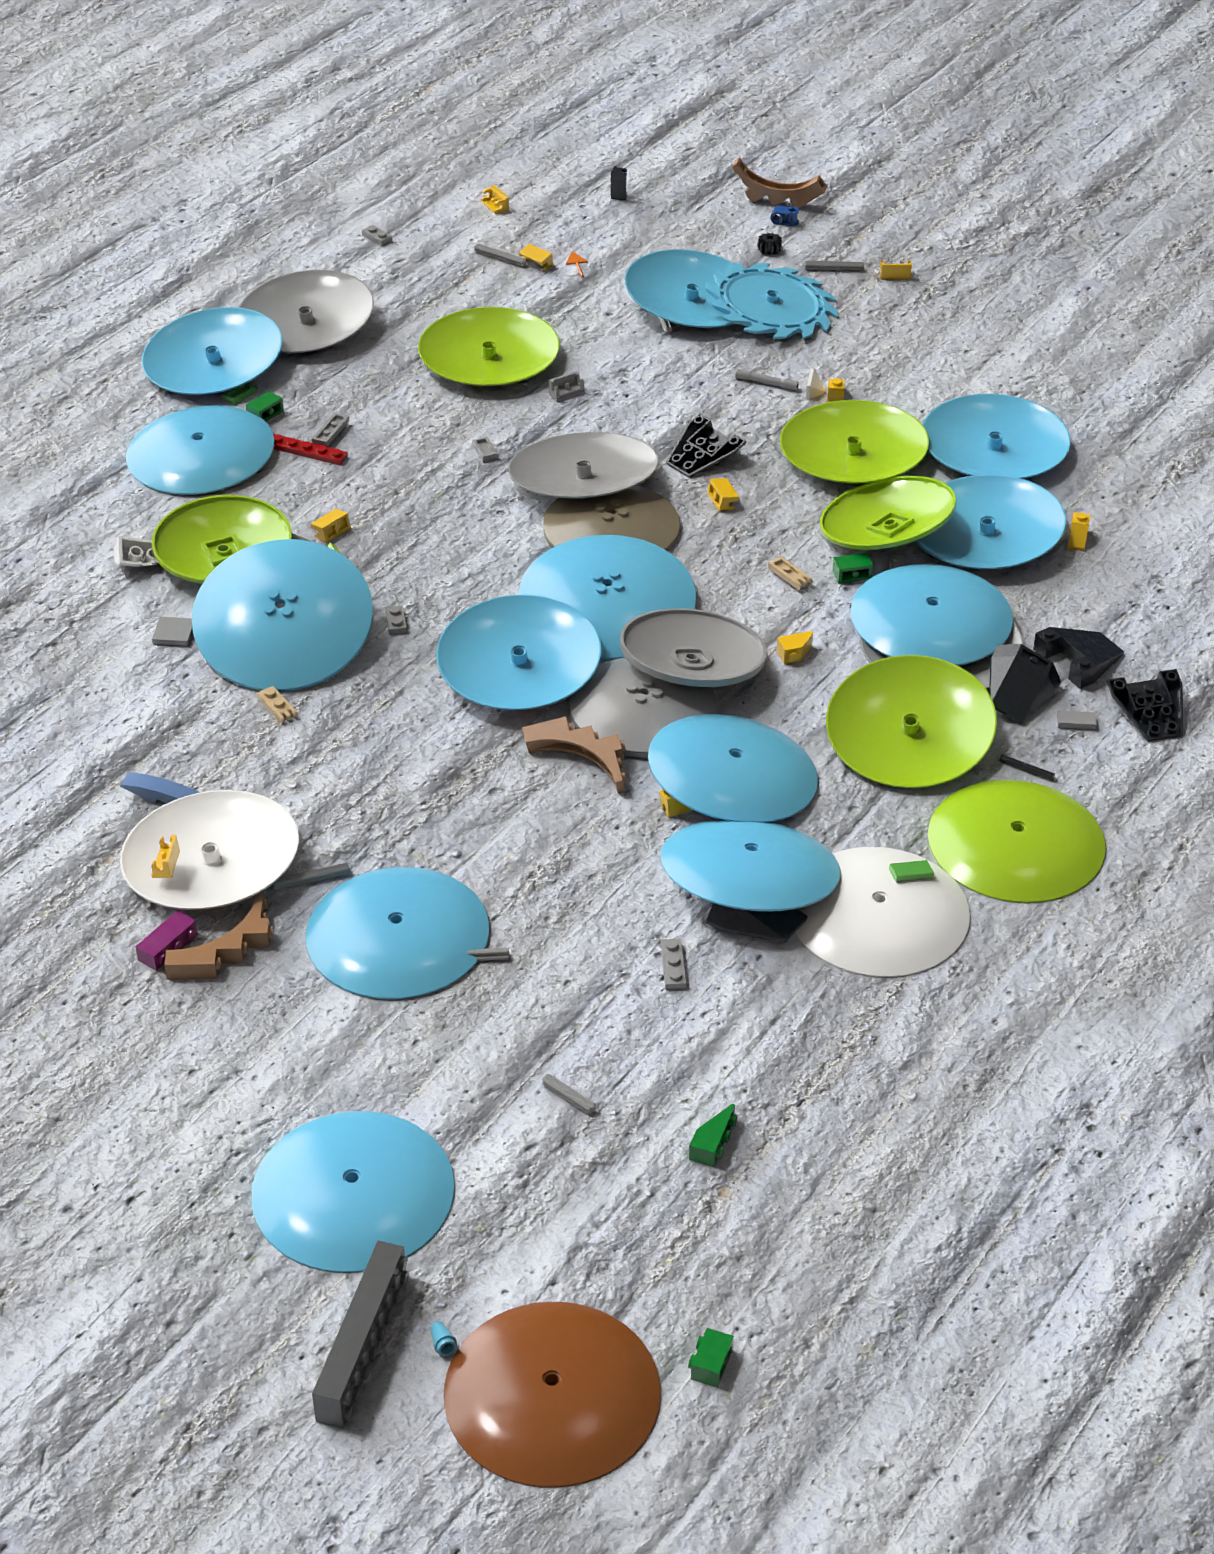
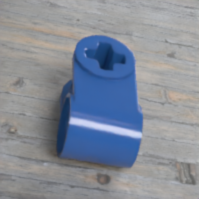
[770,206,799,226]

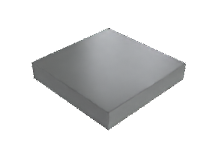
[152,617,193,646]

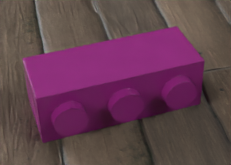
[135,910,198,971]

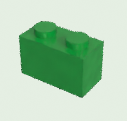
[246,391,284,422]
[832,553,873,584]
[688,1328,734,1388]

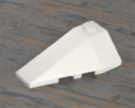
[114,536,159,567]

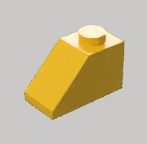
[827,378,845,402]
[1067,512,1091,551]
[777,631,813,664]

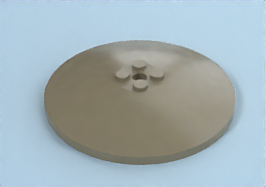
[543,485,680,551]

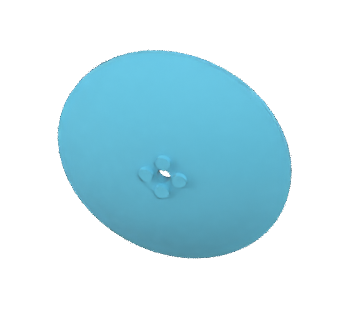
[519,535,696,661]
[192,539,373,692]

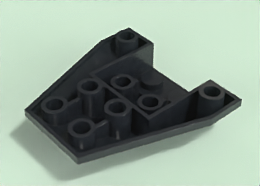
[666,413,747,478]
[989,644,1061,724]
[1106,669,1183,742]
[706,903,808,943]

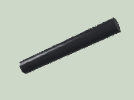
[999,754,1055,781]

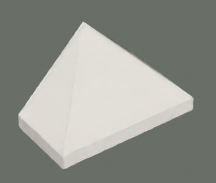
[806,368,827,400]

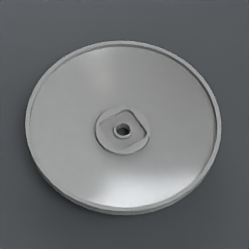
[620,608,766,687]
[569,658,718,758]

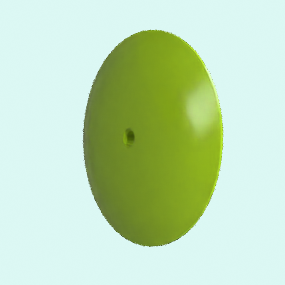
[418,307,559,386]
[780,400,929,483]
[826,655,997,788]
[928,780,1106,903]

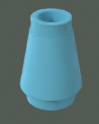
[430,1321,457,1356]

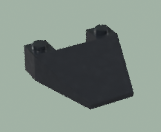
[1033,627,1124,689]

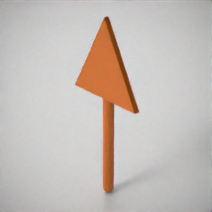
[566,251,588,278]

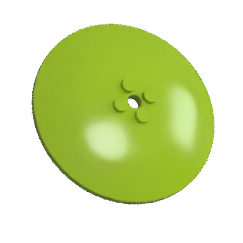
[820,476,957,550]
[152,495,292,584]

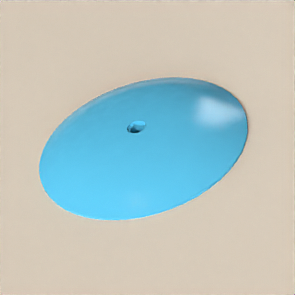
[625,249,735,328]
[141,307,282,395]
[923,394,1070,479]
[126,405,274,495]
[915,475,1066,569]
[851,564,1013,666]
[436,594,601,710]
[648,714,818,823]
[661,819,840,911]
[306,867,489,999]
[252,1111,454,1273]

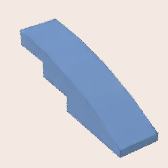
[120,772,201,803]

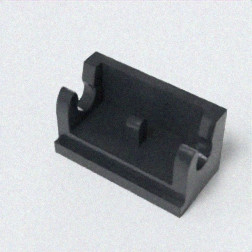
[611,166,627,201]

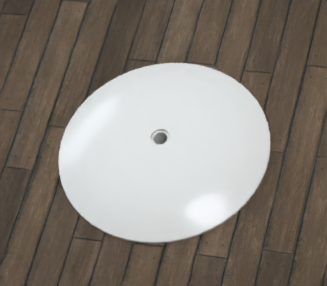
[120,790,299,910]
[795,847,970,978]

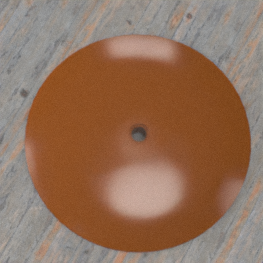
[443,1302,660,1488]

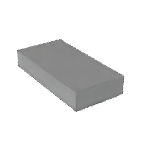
[472,437,499,463]
[1057,710,1096,730]

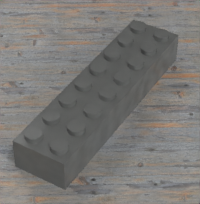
[312,1241,409,1428]

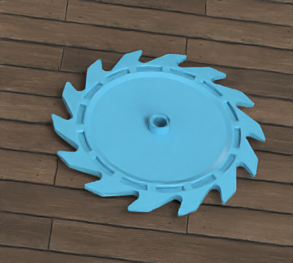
[705,262,838,339]

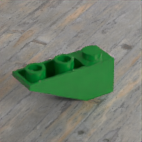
[689,1104,738,1167]

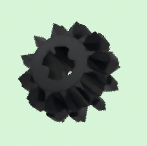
[757,232,782,255]

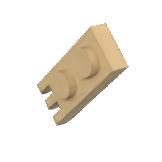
[768,556,813,590]
[257,686,298,724]

